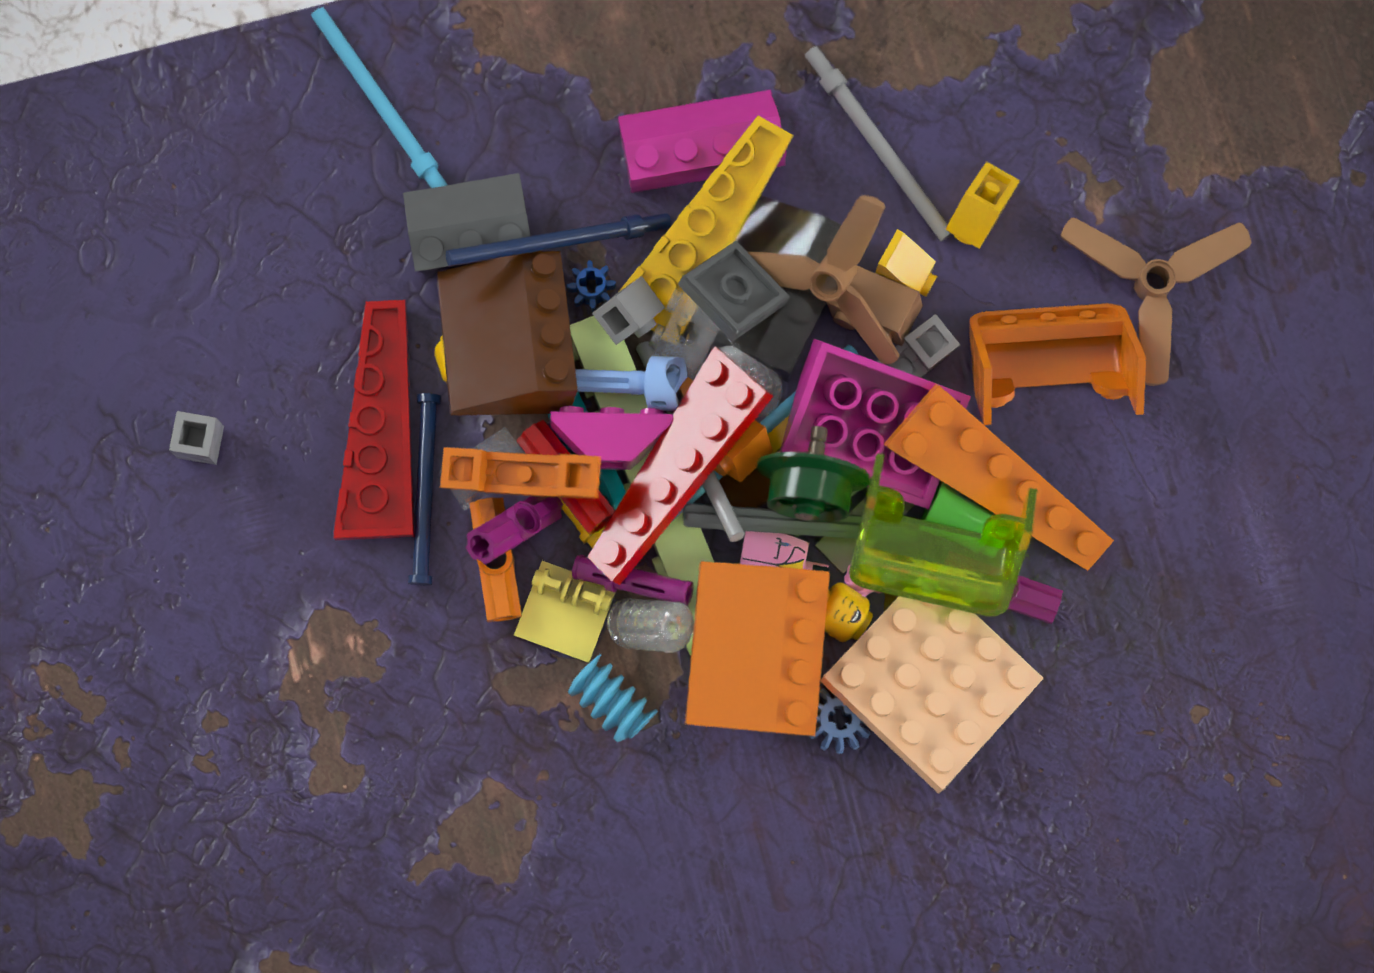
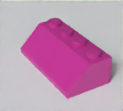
[618,90,786,193]

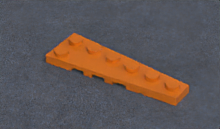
[884,384,1114,571]

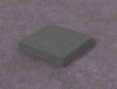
[678,241,790,342]

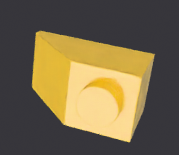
[945,161,1020,249]
[875,229,937,297]

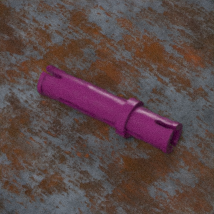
[572,554,694,607]

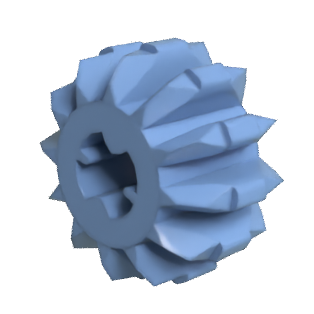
[809,688,871,754]

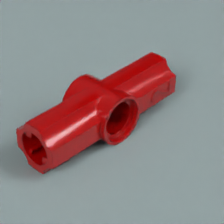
[516,420,615,536]

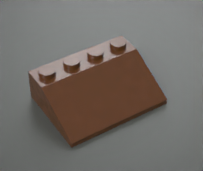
[436,251,578,415]

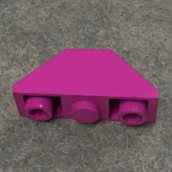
[551,406,673,470]

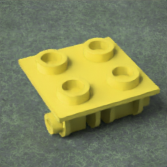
[514,561,615,663]

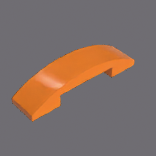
[440,447,601,498]

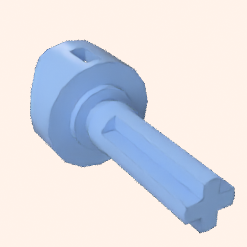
[575,356,687,411]

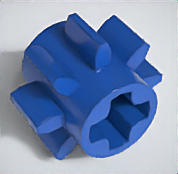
[567,260,616,312]

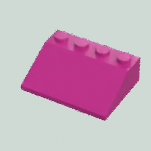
[780,339,971,509]

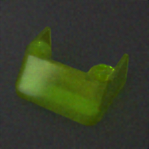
[849,453,1037,616]

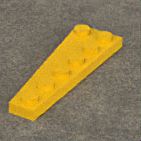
[619,116,794,344]

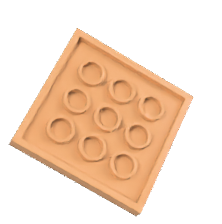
[820,568,1044,794]

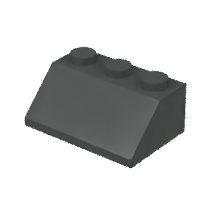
[403,173,531,272]

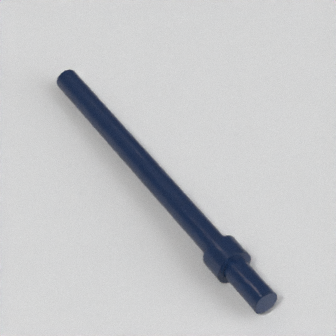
[446,213,671,266]

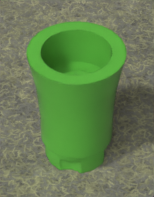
[918,481,1010,559]

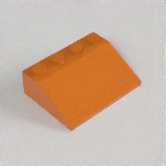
[685,561,829,736]

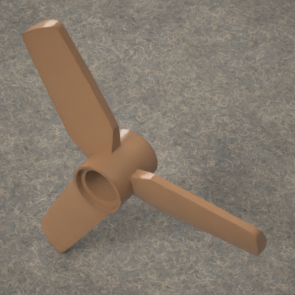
[748,195,900,364]
[1061,218,1251,386]

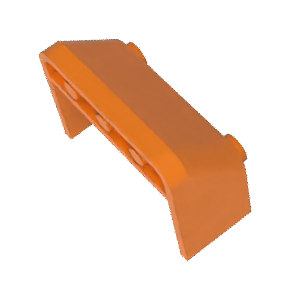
[969,303,1146,425]

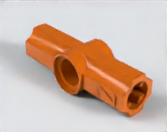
[469,497,522,622]

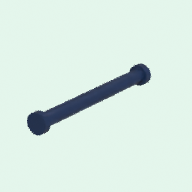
[408,393,441,586]

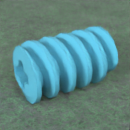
[568,654,658,742]

